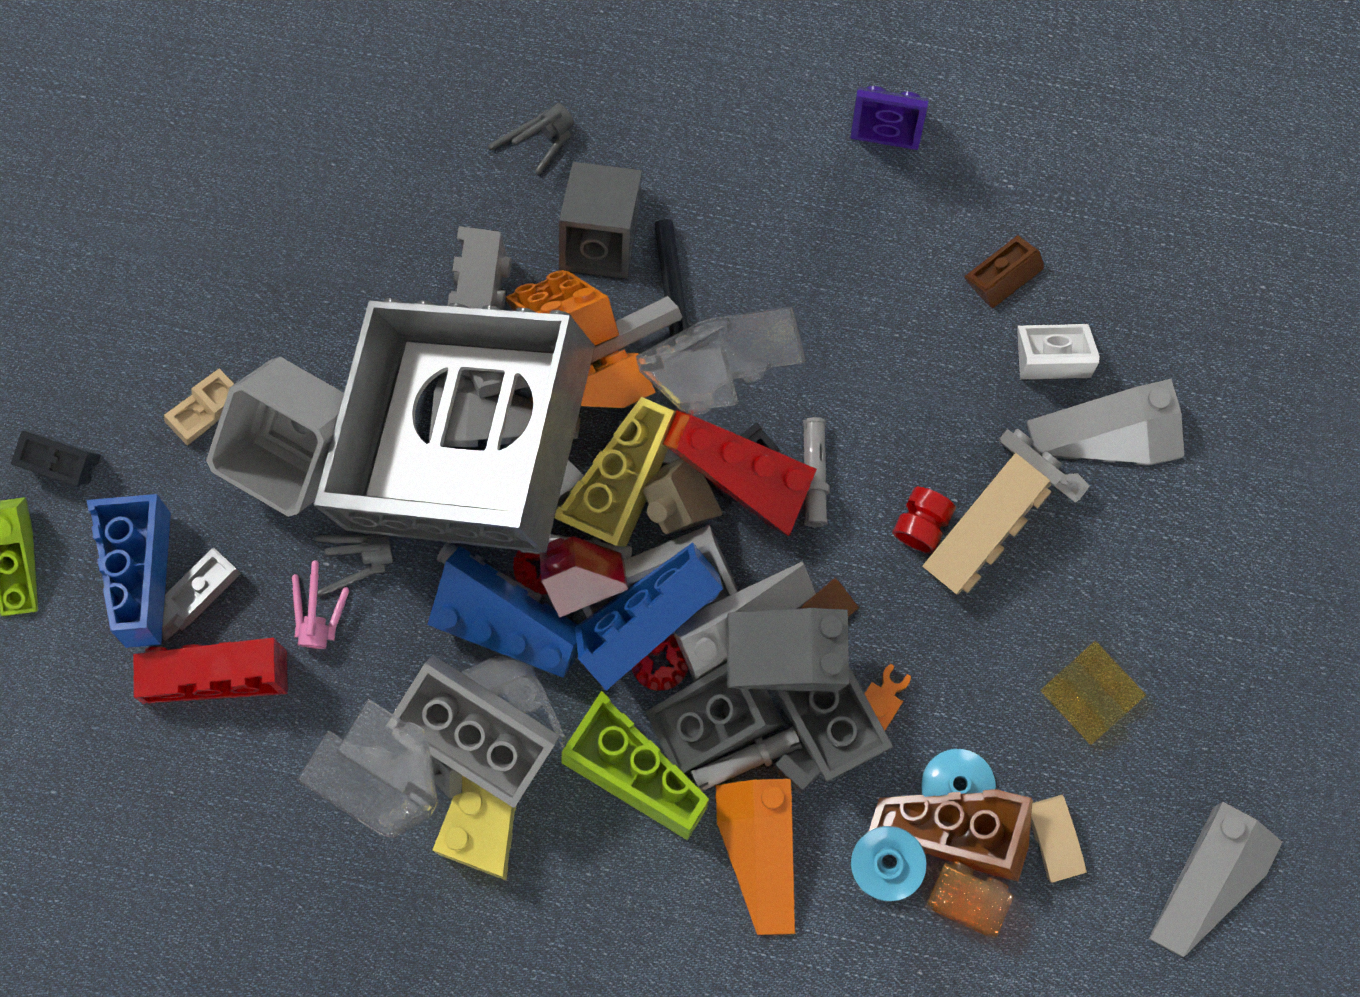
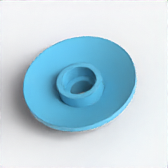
[921,749,996,797]
[851,826,927,901]

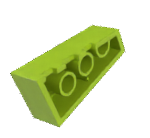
[562,691,709,840]

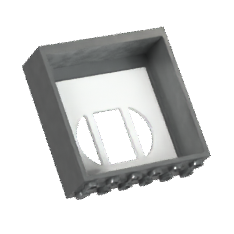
[314,298,595,553]

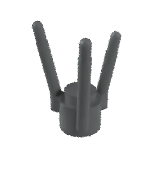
[488,103,574,175]
[316,534,393,597]

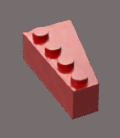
[663,410,817,536]
[133,637,288,704]

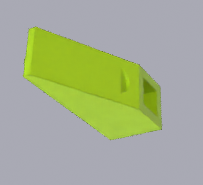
[0,497,38,616]

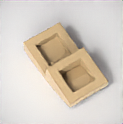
[164,368,234,446]
[1031,795,1087,883]

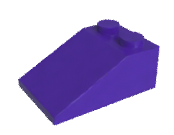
[850,86,929,150]

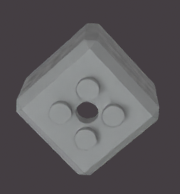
[206,357,344,516]

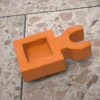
[864,664,911,731]

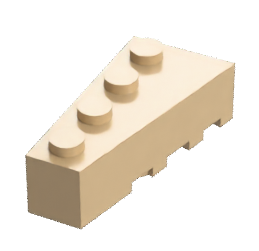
[923,453,1051,595]

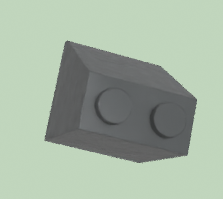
[559,162,642,279]

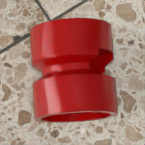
[892,486,956,554]

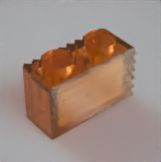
[924,861,1014,939]

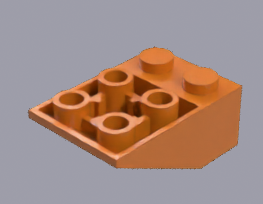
[505,270,619,346]
[529,349,656,408]

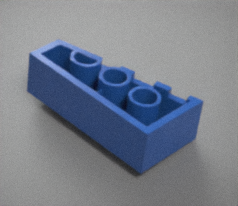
[87,494,171,648]
[575,542,723,690]
[427,546,578,678]

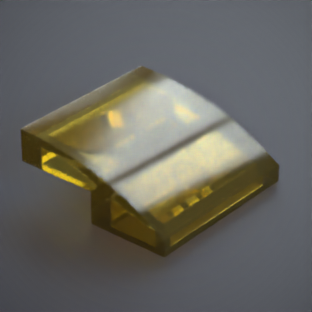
[1040,640,1147,745]

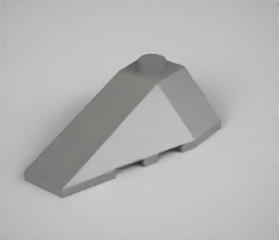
[1026,379,1184,466]
[1149,802,1282,957]

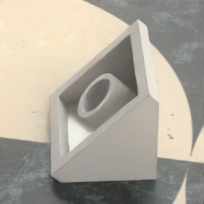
[1017,324,1100,380]

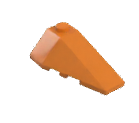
[716,779,795,935]

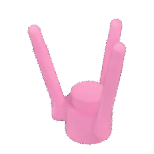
[292,560,349,649]

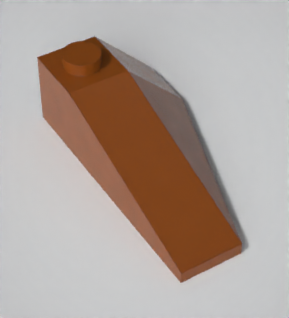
[869,789,1033,882]

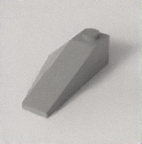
[429,376,581,447]
[673,562,816,682]

